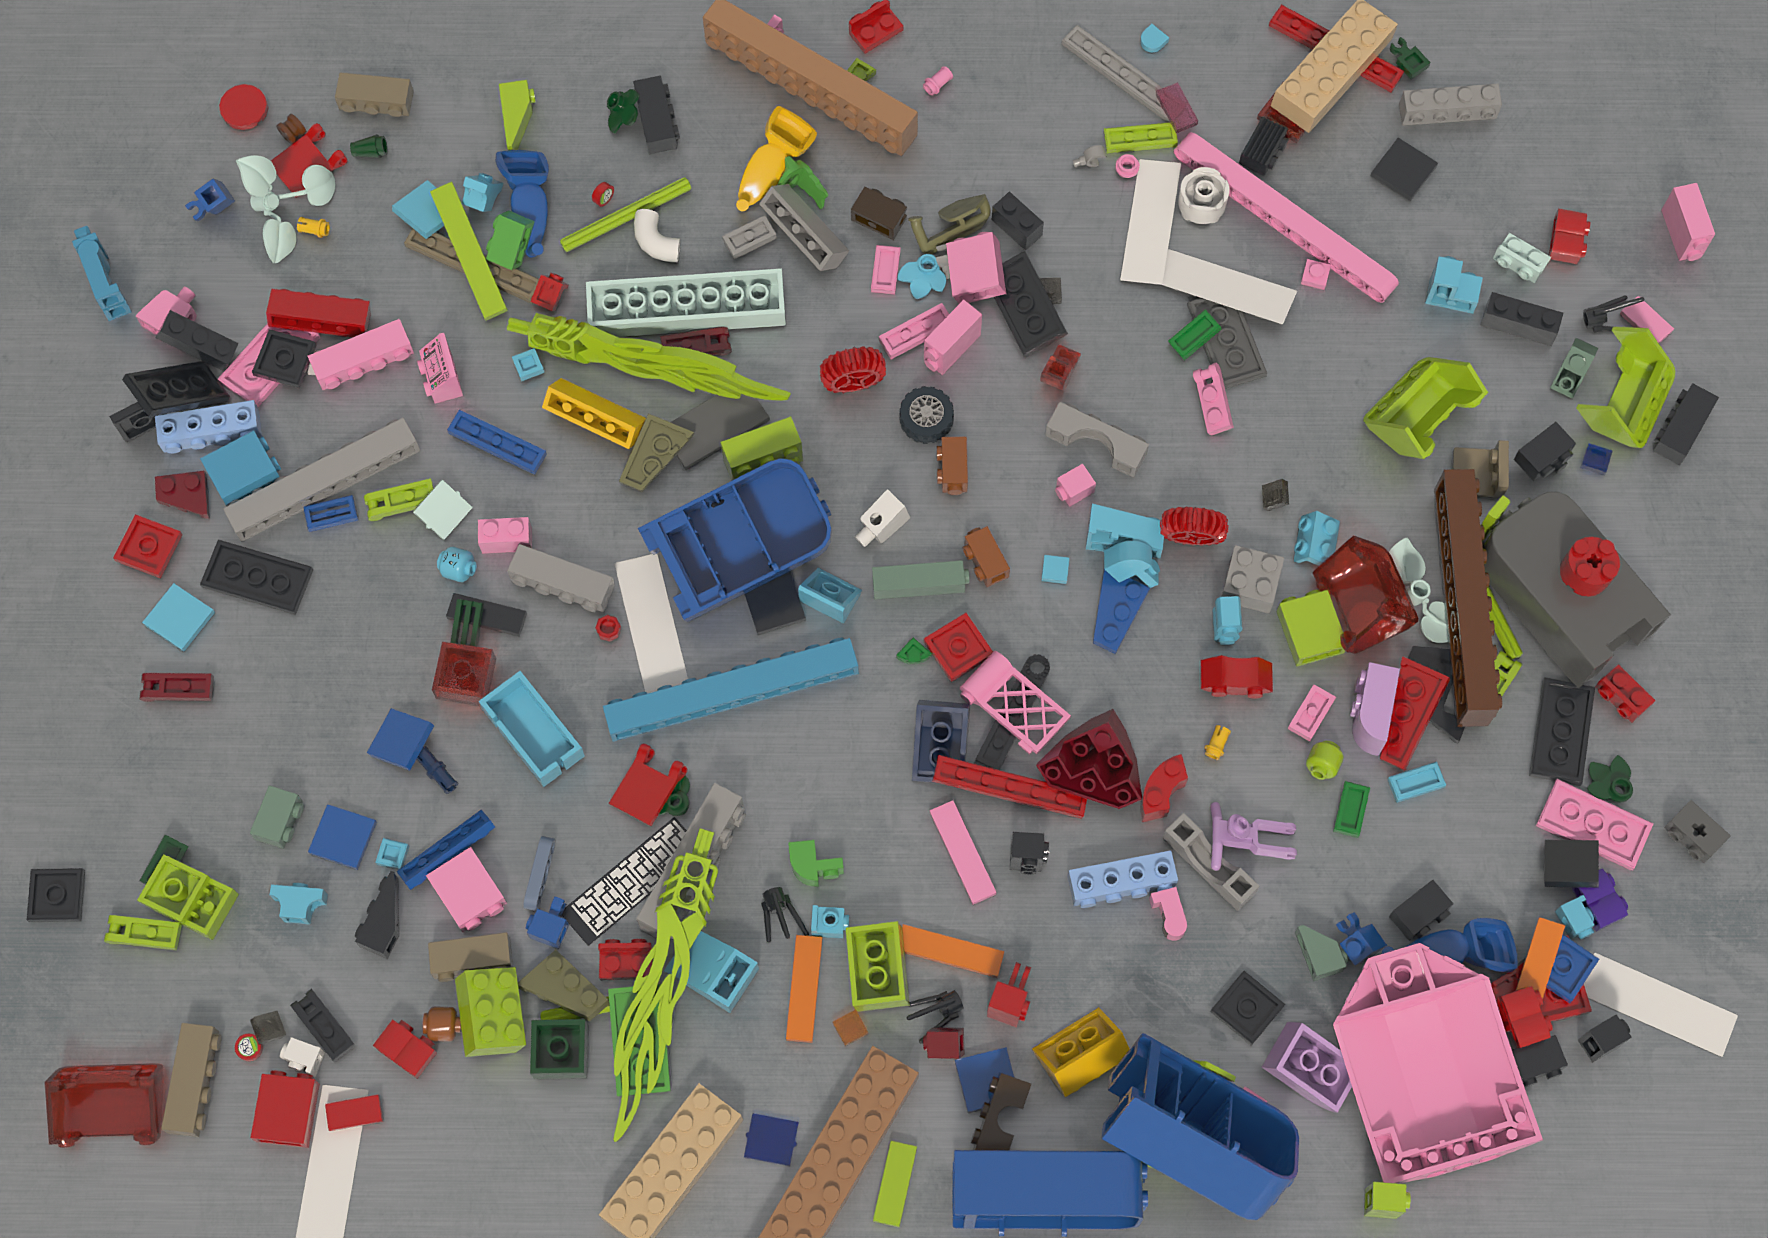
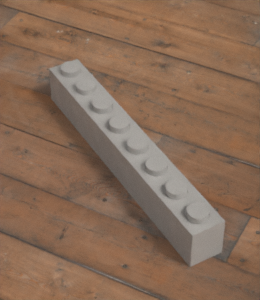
[223,418,420,542]

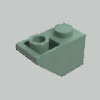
[1550,338,1598,399]

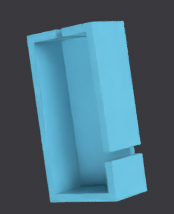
[479,671,585,787]

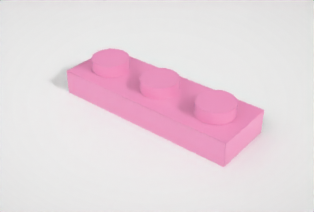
[879,303,949,359]

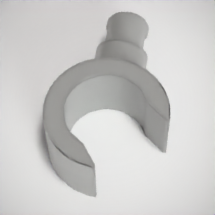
[1073,145,1107,167]
[936,244,950,279]

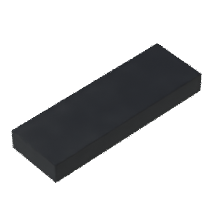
[446,593,527,637]

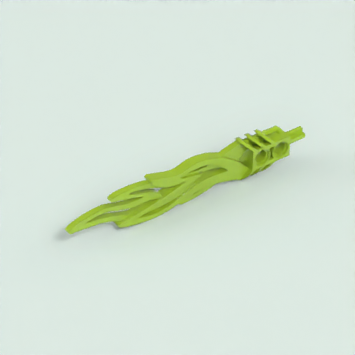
[507,313,791,401]
[613,828,718,1142]

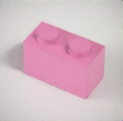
[478,517,532,554]

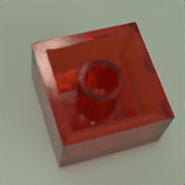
[432,642,496,706]

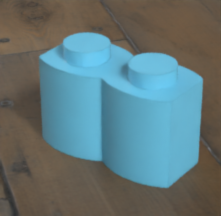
[1212,596,1243,645]

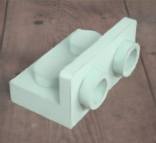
[1493,233,1551,283]

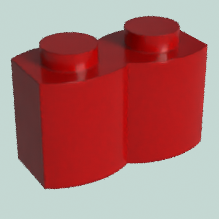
[1548,208,1591,264]
[1499,986,1553,1048]
[373,1019,437,1079]

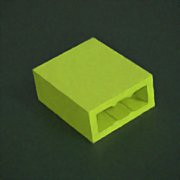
[1276,590,1348,667]

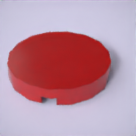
[219,84,268,130]

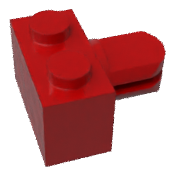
[987,962,1031,1027]

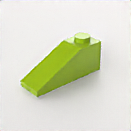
[499,80,536,150]

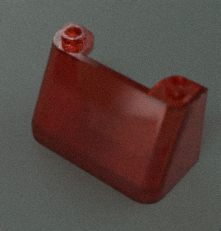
[1312,535,1419,654]
[45,1063,164,1148]

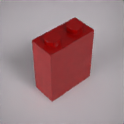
[250,1070,320,1148]

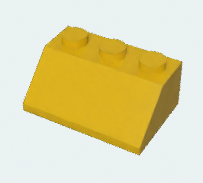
[1032,1007,1130,1097]

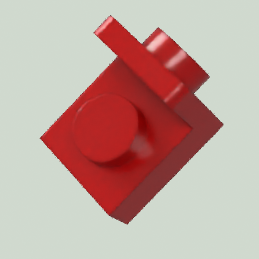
[530,272,569,311]

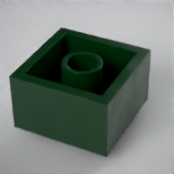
[530,1019,588,1079]

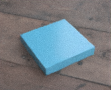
[392,180,444,239]
[142,583,215,652]

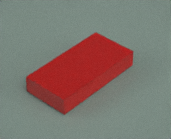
[325,1095,383,1131]

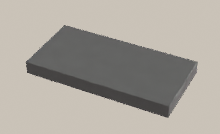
[1187,298,1267,389]
[671,394,770,470]

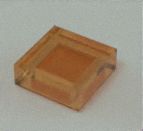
[832,1010,868,1047]

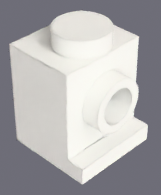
[280,1037,325,1078]

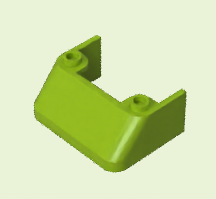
[1576,326,1675,448]

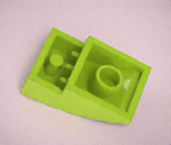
[137,854,239,940]

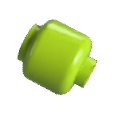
[1306,740,1344,780]

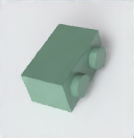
[250,785,304,849]

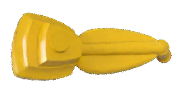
[736,106,817,211]

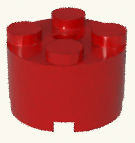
[1560,537,1620,596]

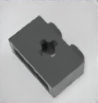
[1664,800,1731,863]

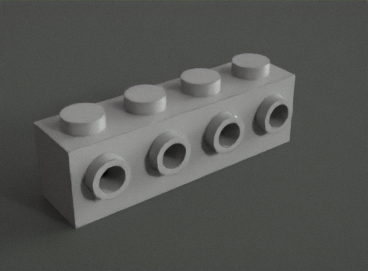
[1399,84,1502,126]
[759,184,849,271]
[507,544,615,612]

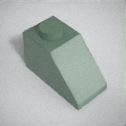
[1295,925,1348,981]

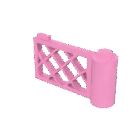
[960,651,1071,755]

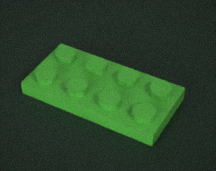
[608,984,671,1096]

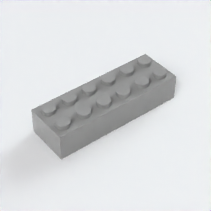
[636,783,746,941]

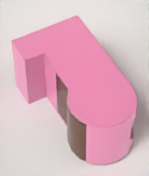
[1149,887,1187,941]

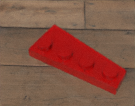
[1380,656,1450,771]

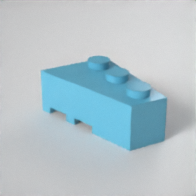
[1086,503,1164,559]

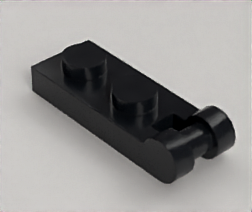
[290,988,356,1062]

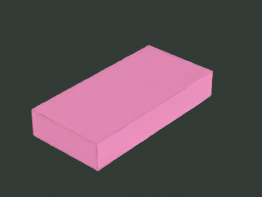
[871,245,900,295]
[1620,296,1674,343]

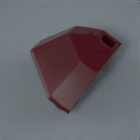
[1036,709,1142,809]

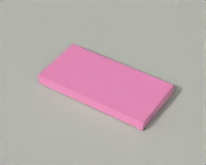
[218,323,321,407]
[1536,779,1654,871]

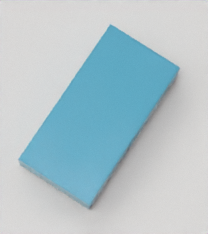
[1387,762,1446,803]

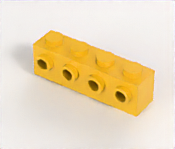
[542,378,646,449]

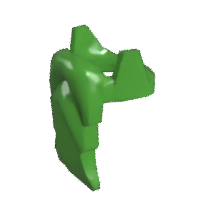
[778,156,828,209]

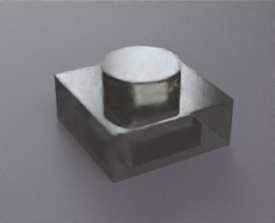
[1040,278,1062,304]
[1262,479,1289,511]
[250,1011,286,1045]

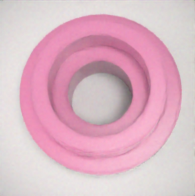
[1115,154,1140,178]

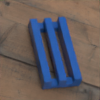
[303,495,358,532]

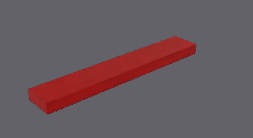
[1269,4,1404,93]
[932,755,1087,819]

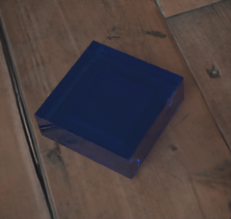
[1580,443,1613,476]

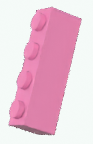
[308,319,414,390]

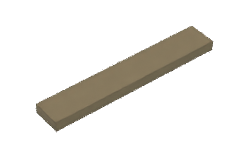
[404,229,539,304]

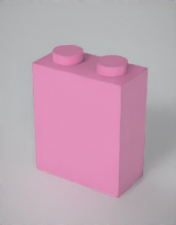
[1661,183,1715,261]
[946,232,1006,304]
[924,300,982,375]
[426,847,507,932]

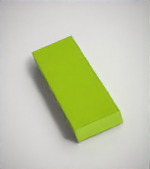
[1103,122,1178,154]
[1481,495,1510,542]
[873,1141,917,1228]

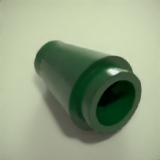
[350,134,388,158]

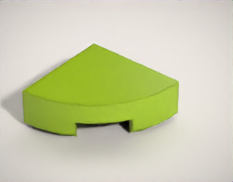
[847,58,876,81]

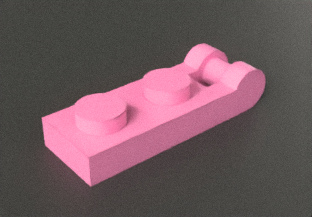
[1193,363,1234,436]

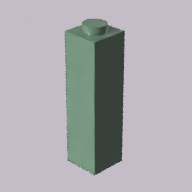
[872,560,969,599]

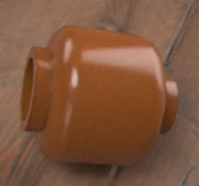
[423,1006,462,1042]

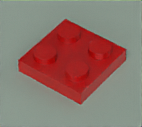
[113,514,183,579]
[923,613,993,682]

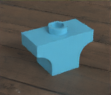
[462,173,504,212]
[269,883,328,924]

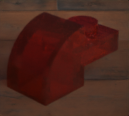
[1040,344,1081,391]

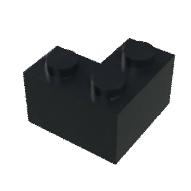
[1513,422,1576,481]

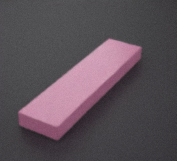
[929,800,997,905]

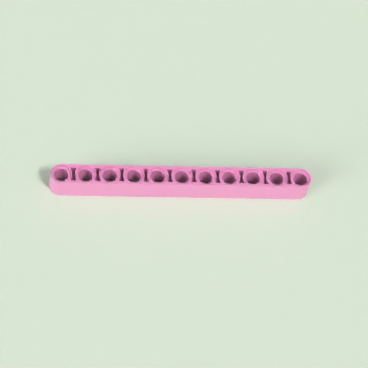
[1174,132,1399,303]

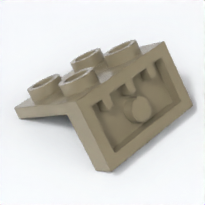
[1453,440,1509,498]

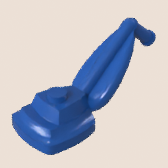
[495,150,549,258]
[1382,918,1518,973]

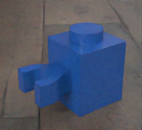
[185,178,235,221]
[526,896,569,949]
[1336,912,1387,965]

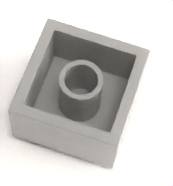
[1221,545,1284,614]

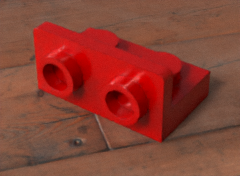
[849,0,904,54]
[1595,664,1656,723]
[598,939,653,980]

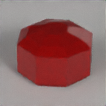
[595,615,621,642]

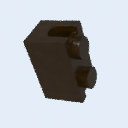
[851,186,907,241]

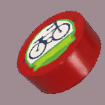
[592,182,614,207]
[235,1033,263,1061]

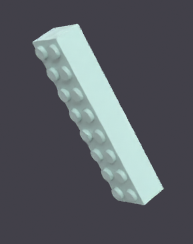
[586,268,786,337]

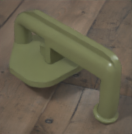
[908,194,991,254]

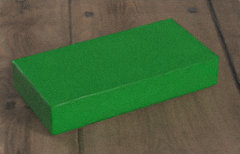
[1168,309,1222,361]
[1333,781,1370,838]

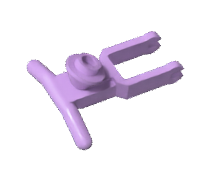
[1210,802,1297,871]

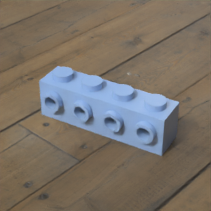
[155,400,262,454]
[1067,850,1178,908]

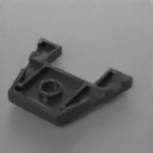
[1408,646,1465,744]

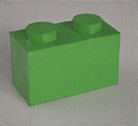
[486,210,535,270]

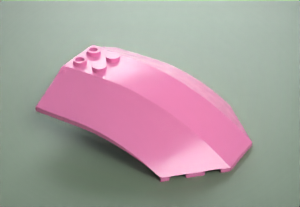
[1333,943,1543,1184]

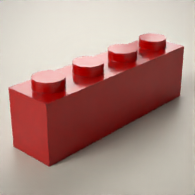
[266,289,371,337]

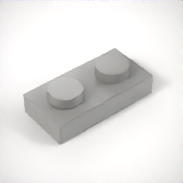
[722,215,777,259]

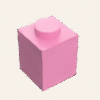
[1055,464,1096,507]

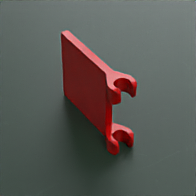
[271,123,348,198]
[609,743,688,826]

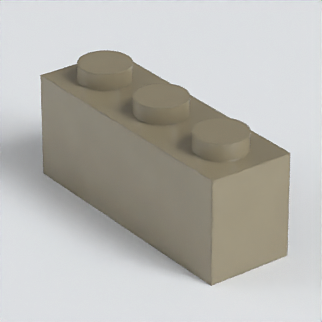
[335,72,414,117]
[428,932,513,982]

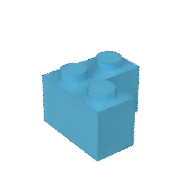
[1425,256,1483,314]

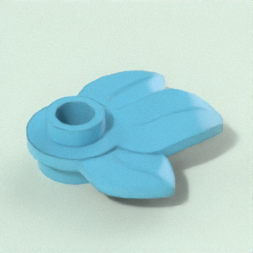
[898,254,946,299]

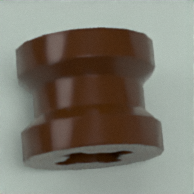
[276,114,307,144]

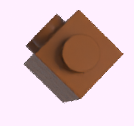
[937,437,968,495]
[962,526,1010,587]

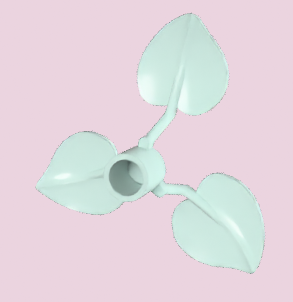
[236,155,335,263]
[1347,538,1449,643]

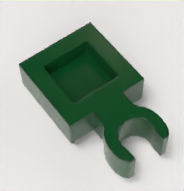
[1389,37,1431,79]

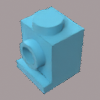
[1555,895,1594,940]
[811,905,849,938]

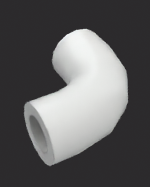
[634,209,680,263]

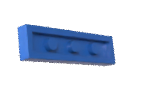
[447,410,547,475]
[397,810,495,890]

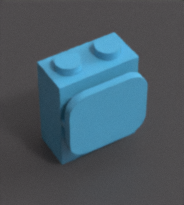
[200,431,281,506]

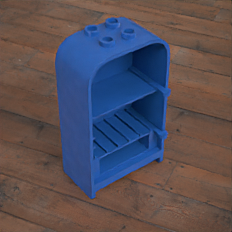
[638,459,832,623]
[1101,1033,1299,1220]
[952,1150,1148,1237]

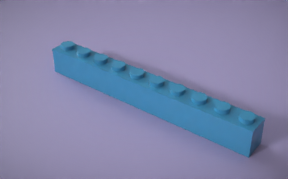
[603,638,859,742]

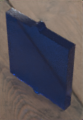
[744,1113,799,1166]

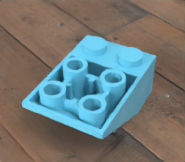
[664,931,759,1013]

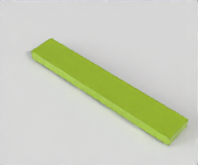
[430,181,508,321]

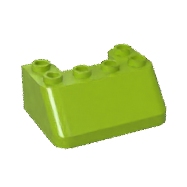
[1363,357,1488,459]

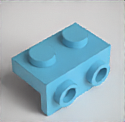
[1294,511,1340,569]

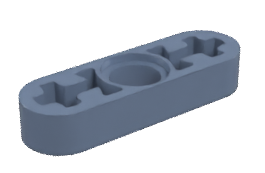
[524,836,556,911]

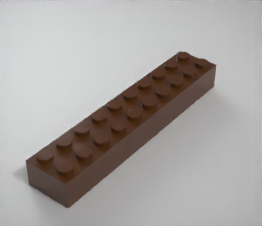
[1434,469,1502,727]

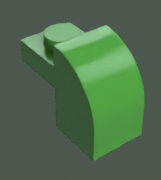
[788,840,844,887]

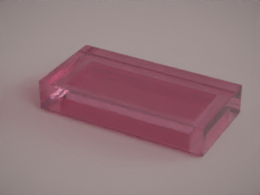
[1156,82,1198,133]

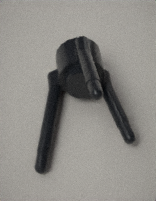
[1583,295,1645,333]
[761,887,809,943]
[906,990,964,1044]

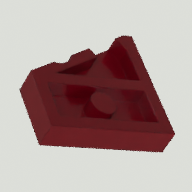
[155,470,209,519]

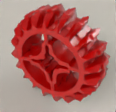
[820,346,886,394]
[1160,506,1229,546]

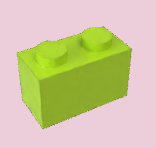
[1364,1182,1411,1219]

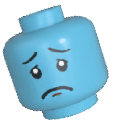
[437,547,477,582]

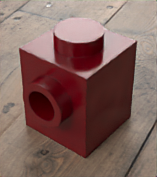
[923,1027,965,1059]

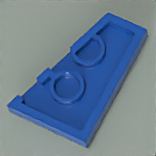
[1093,569,1150,654]

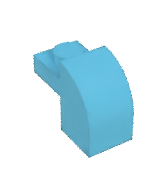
[1104,541,1160,588]

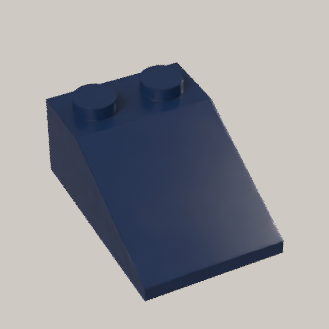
[912,700,970,783]

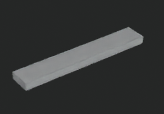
[1062,25,1187,123]

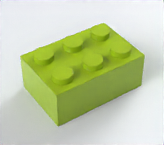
[720,416,803,481]
[846,921,910,1012]
[455,967,526,1057]

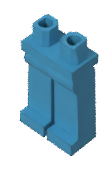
[72,226,132,321]

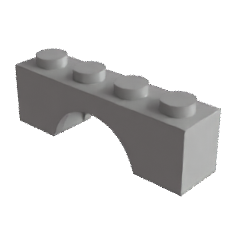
[1045,402,1149,478]
[1163,813,1260,911]

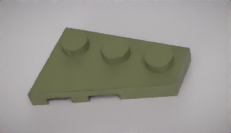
[619,413,695,492]
[518,949,609,1021]

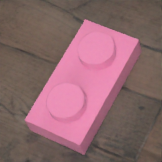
[1288,685,1336,742]

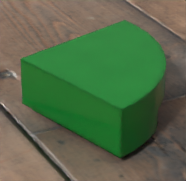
[896,637,932,664]

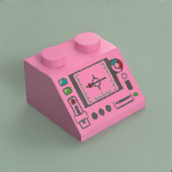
[417,333,463,404]

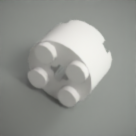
[1178,167,1229,224]

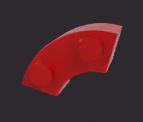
[1201,655,1273,699]
[1140,754,1188,822]

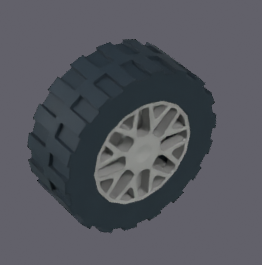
[899,386,954,444]

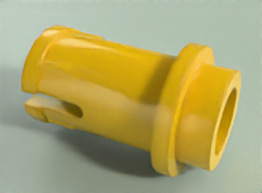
[297,217,330,238]
[1204,725,1231,760]

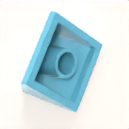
[798,568,862,624]

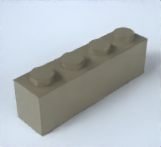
[161,1023,221,1137]

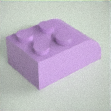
[1350,662,1400,756]
[1262,1022,1352,1113]

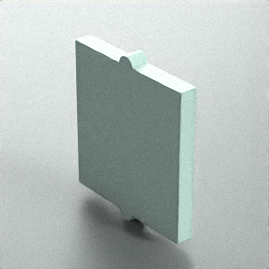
[413,480,473,540]

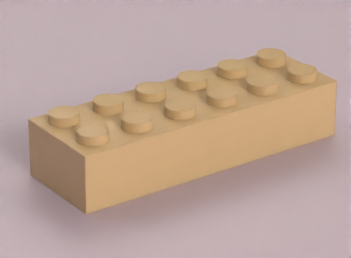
[1271,0,1398,133]
[599,1083,743,1238]

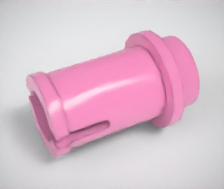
[923,66,953,95]

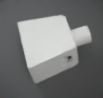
[854,489,910,547]

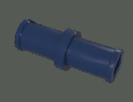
[416,746,459,794]

